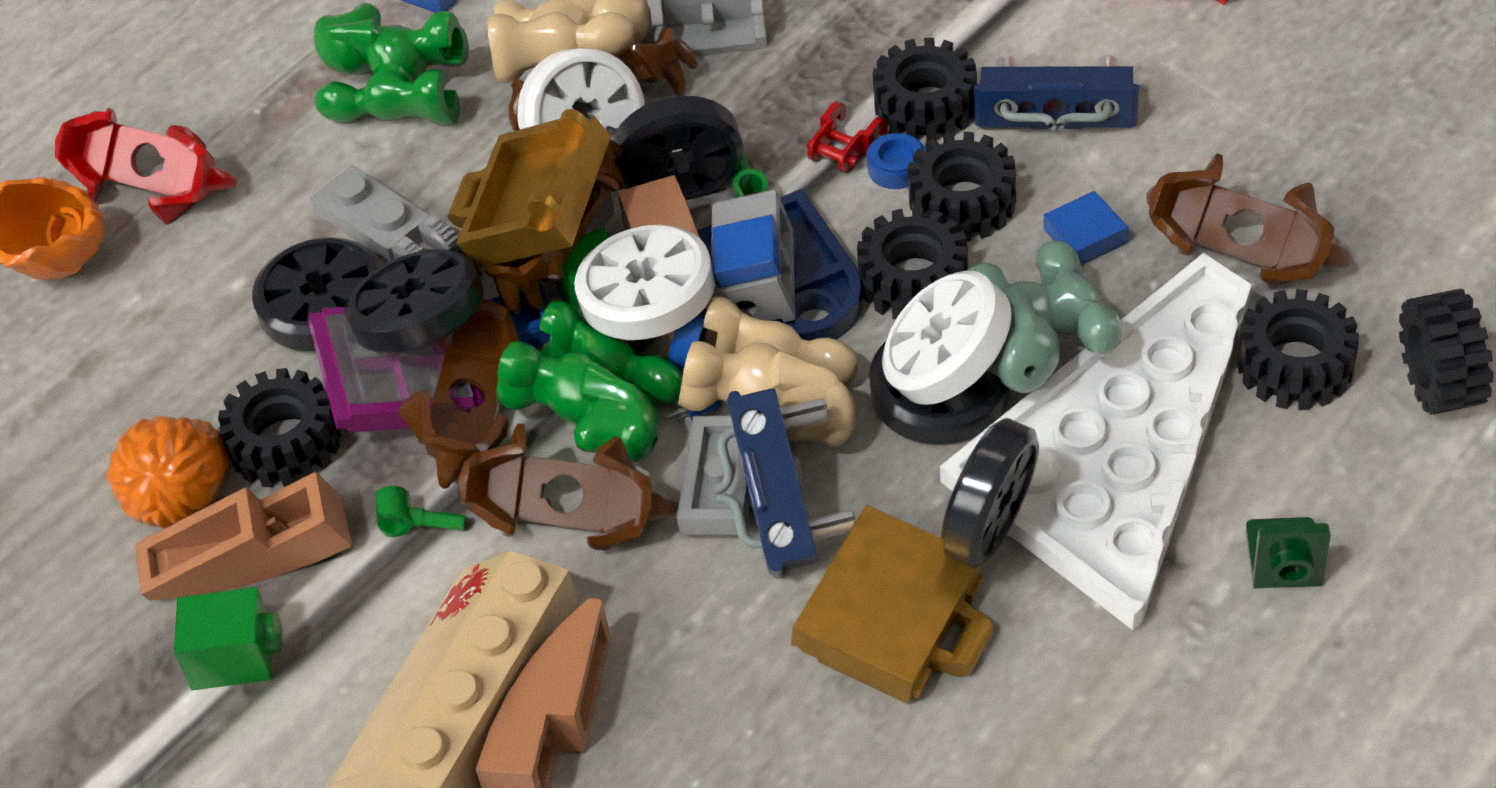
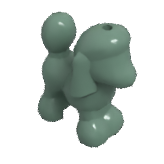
[967,240,1123,393]

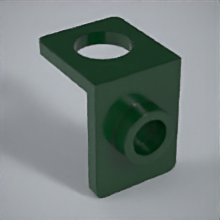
[1246,517,1331,589]

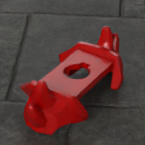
[55,108,238,225]

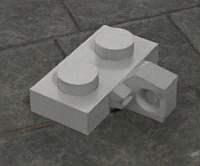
[677,416,804,535]

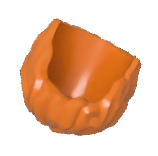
[0,177,106,280]
[106,416,230,528]

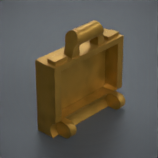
[447,109,611,268]
[791,504,994,705]

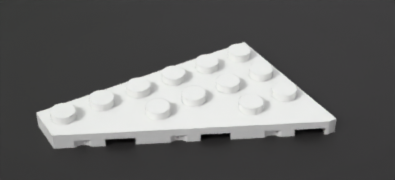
[940,253,1252,630]

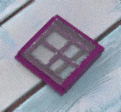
[308,307,484,432]

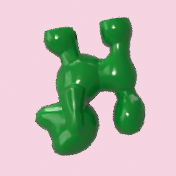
[313,3,469,125]
[496,300,683,464]

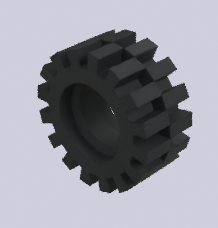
[872,38,977,142]
[907,131,1016,242]
[857,207,969,320]
[1399,288,1494,415]
[1237,289,1359,410]
[218,368,341,488]

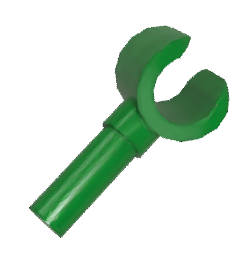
[733,150,768,198]
[375,486,466,538]

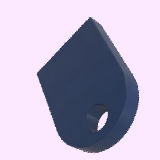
[697,189,862,341]

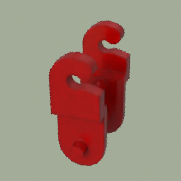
[806,101,888,173]

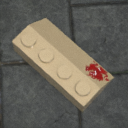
[328,550,578,788]

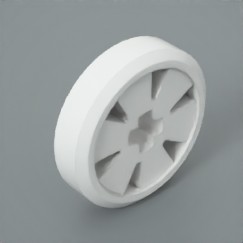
[517,48,645,140]
[574,225,715,340]
[882,271,1011,405]

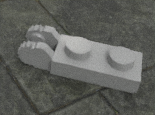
[310,165,458,262]

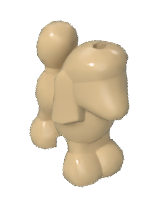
[487,0,651,83]
[678,296,858,448]

